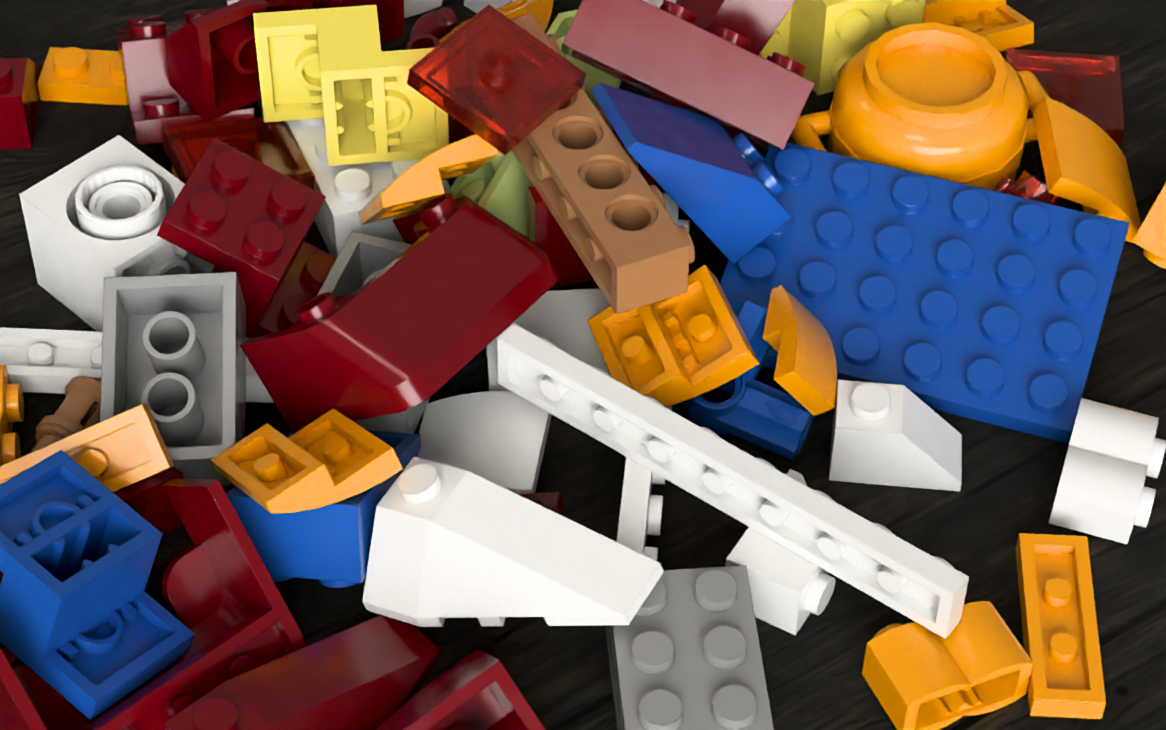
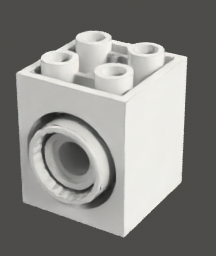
[19,135,214,332]

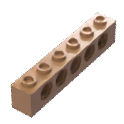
[464,14,695,315]

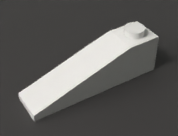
[362,457,664,627]

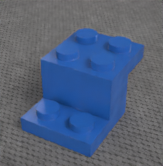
[0,450,195,720]

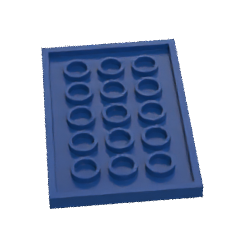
[720,143,1129,444]

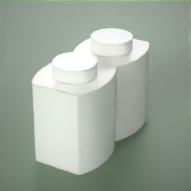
[1048,398,1166,544]

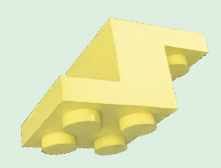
[758,0,926,96]
[253,5,449,166]

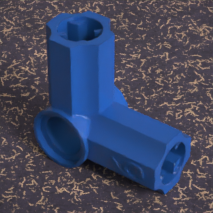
[686,300,815,461]

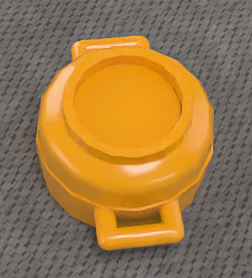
[791,22,1051,194]

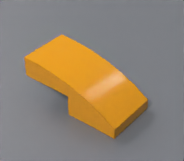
[762,285,837,416]

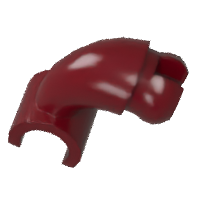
[406,7,458,50]

